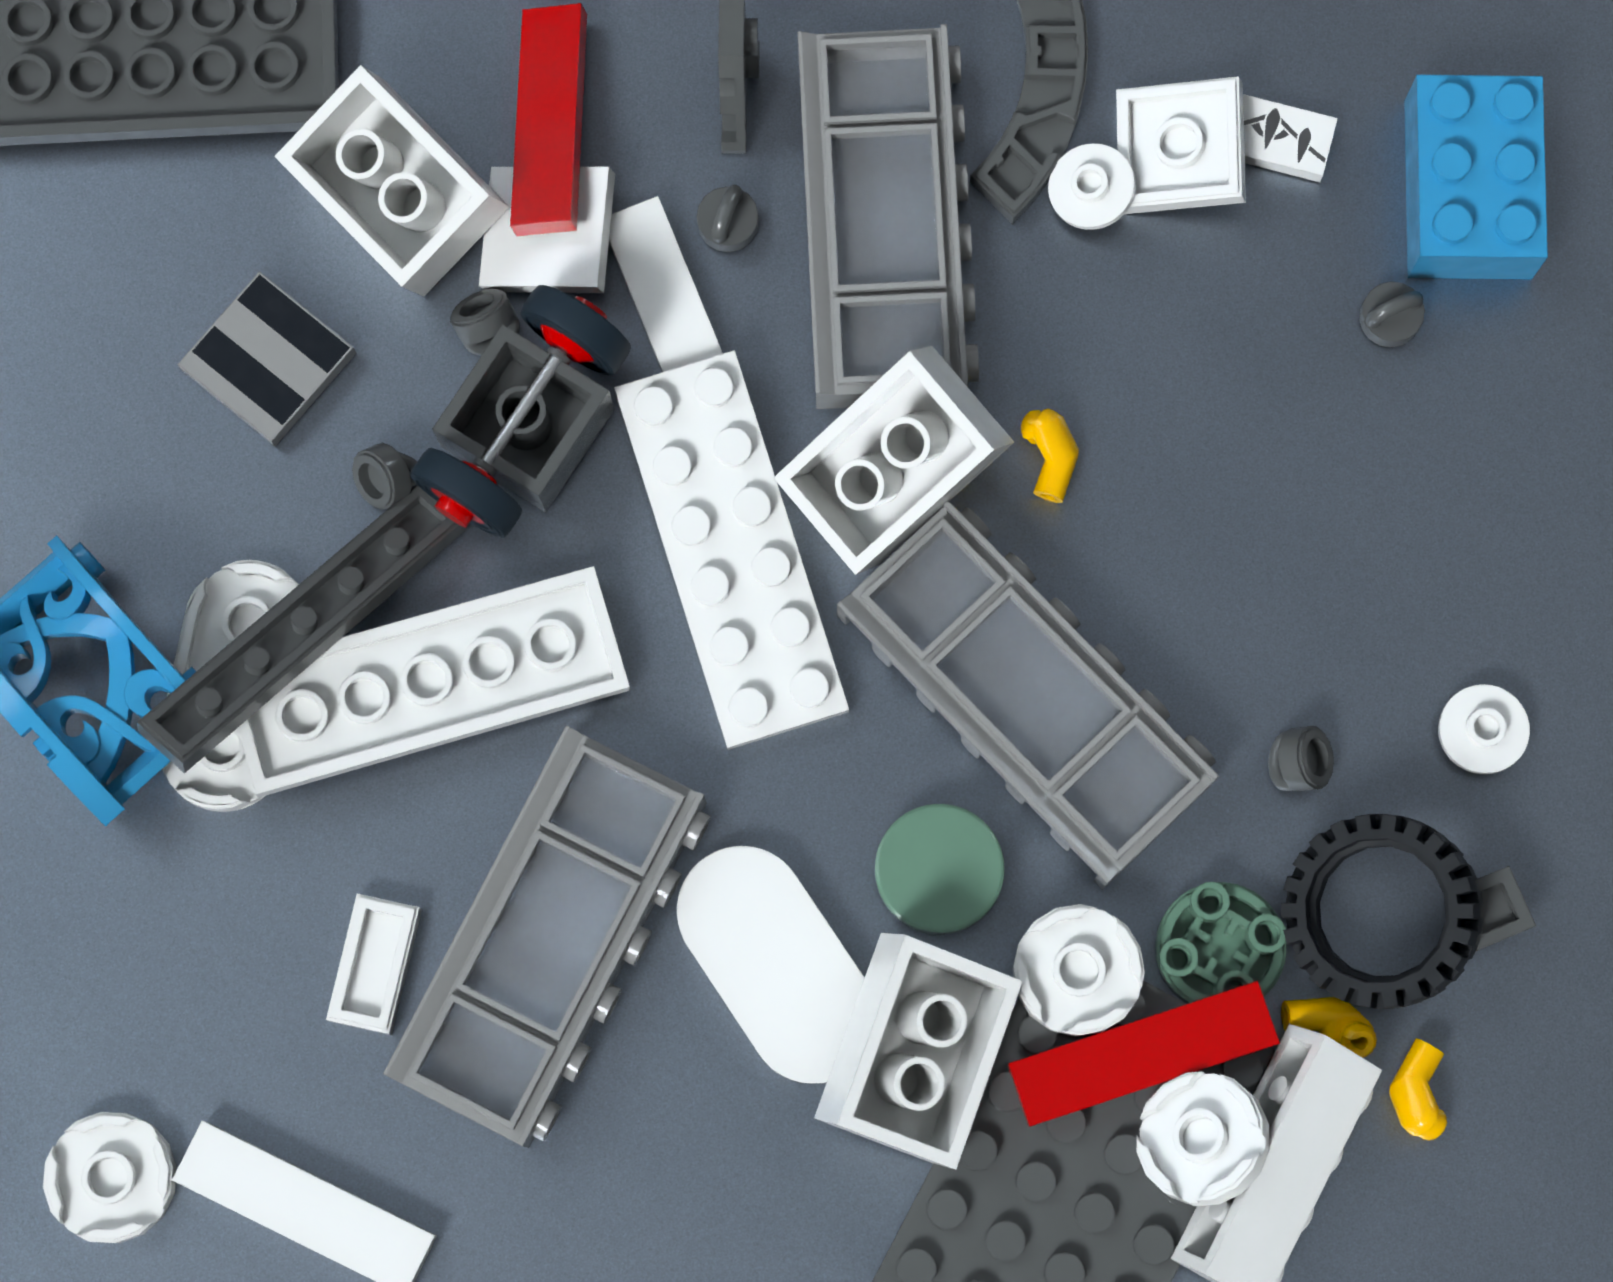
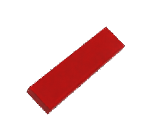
[510,3,587,236]
[1007,981,1280,1127]

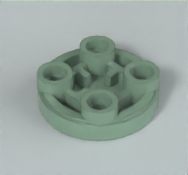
[875,804,1004,936]
[1155,882,1286,1004]

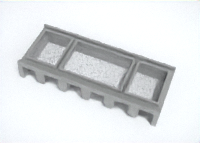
[798,24,979,409]
[837,501,1219,890]
[383,725,711,1148]

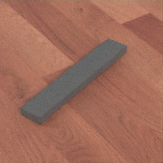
[137,485,465,774]

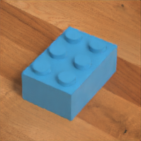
[1404,75,1548,280]

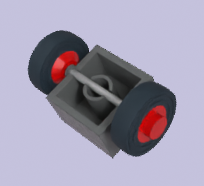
[410,285,631,538]

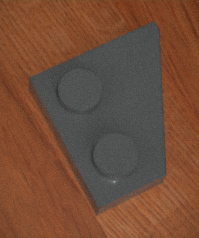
[718,0,760,154]

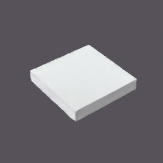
[1116,76,1246,214]
[479,167,615,293]

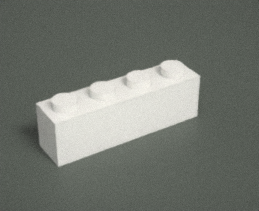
[1171,1024,1382,1282]

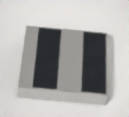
[177,271,356,446]

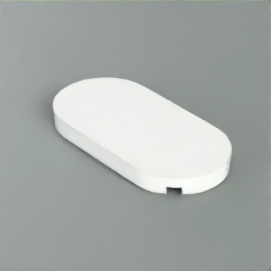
[162,560,299,812]
[677,846,865,1083]

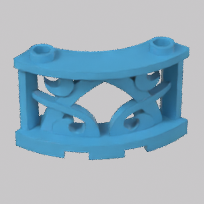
[0,535,197,826]

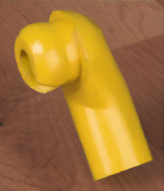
[1021,408,1079,503]
[1281,997,1377,1058]
[1389,1038,1447,1140]

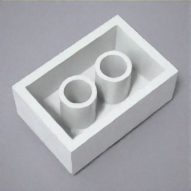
[275,65,509,296]
[773,346,1014,575]
[814,933,1023,1170]

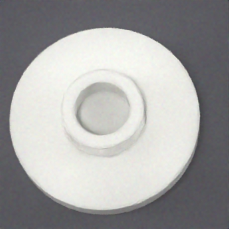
[1048,143,1136,230]
[1438,684,1530,774]

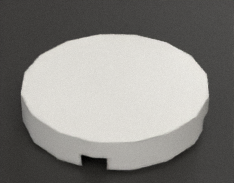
[1012,904,1145,1037]
[1136,1071,1269,1206]
[43,1112,177,1243]

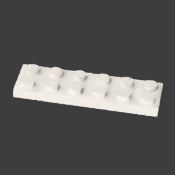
[614,350,849,750]
[237,566,630,798]

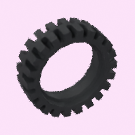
[1281,814,1483,1009]

